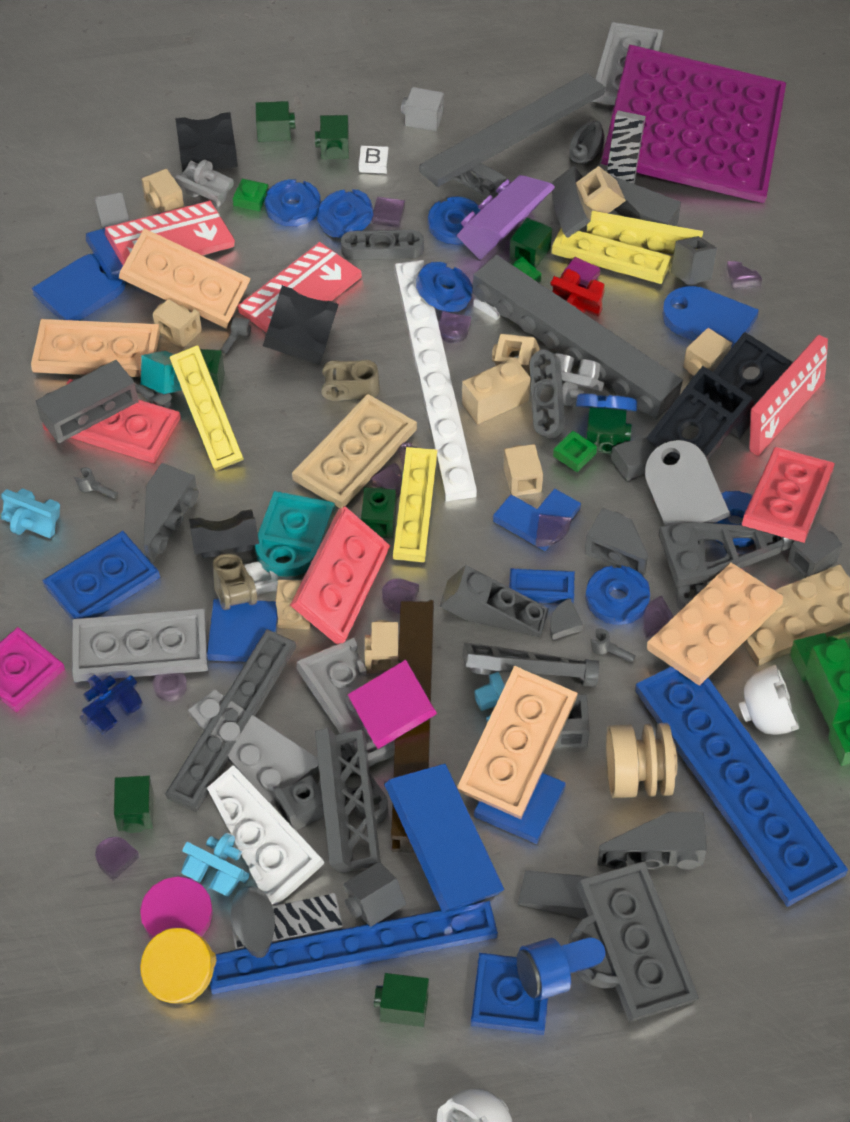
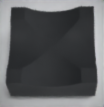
[175,112,238,173]
[263,285,339,365]
[189,509,259,558]

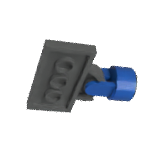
[517,861,699,1022]

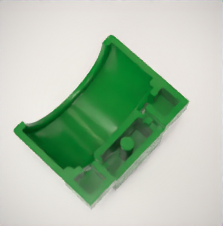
[790,631,850,766]

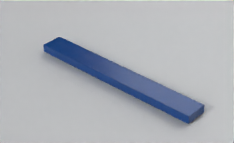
[210,900,498,995]

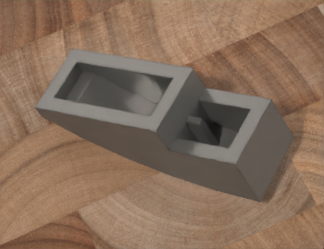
[552,166,592,238]

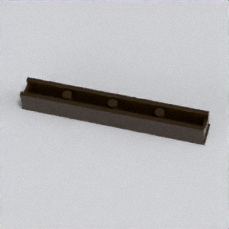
[391,600,434,853]

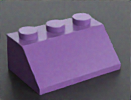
[456,175,555,260]

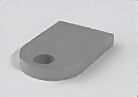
[645,440,731,526]

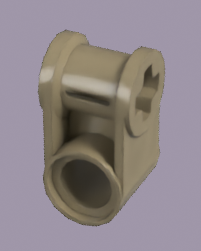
[321,360,380,401]
[213,553,257,610]

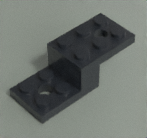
[646,332,793,462]

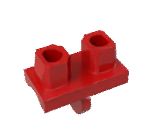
[550,269,605,317]

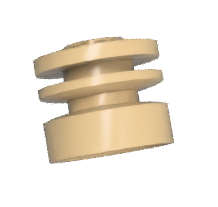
[606,723,677,798]

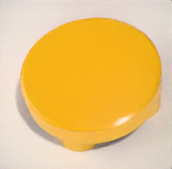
[140,928,216,1004]

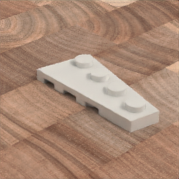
[207,765,325,906]

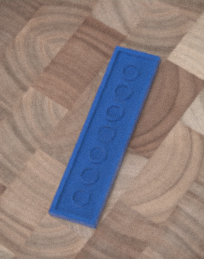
[635,667,848,907]

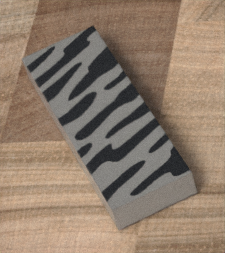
[607,110,646,184]
[229,893,343,950]

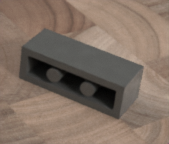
[36,360,139,444]

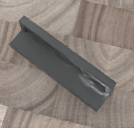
[315,728,381,873]

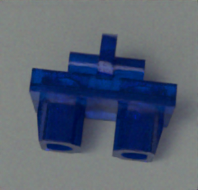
[80,674,143,735]

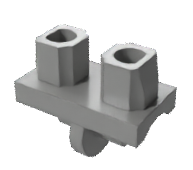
[175,160,234,208]
[543,353,604,406]

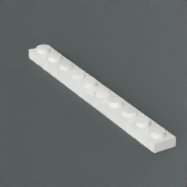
[395,260,477,501]

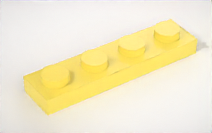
[586,211,703,254]
[552,228,671,284]
[170,345,244,471]
[393,447,437,562]

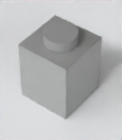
[401,87,444,132]

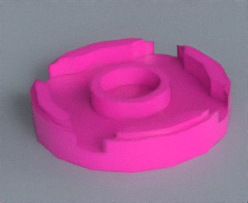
[140,876,213,939]

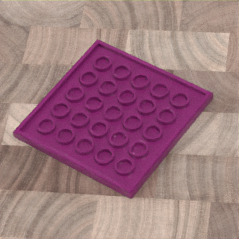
[600,44,786,204]

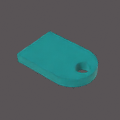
[255,491,335,577]

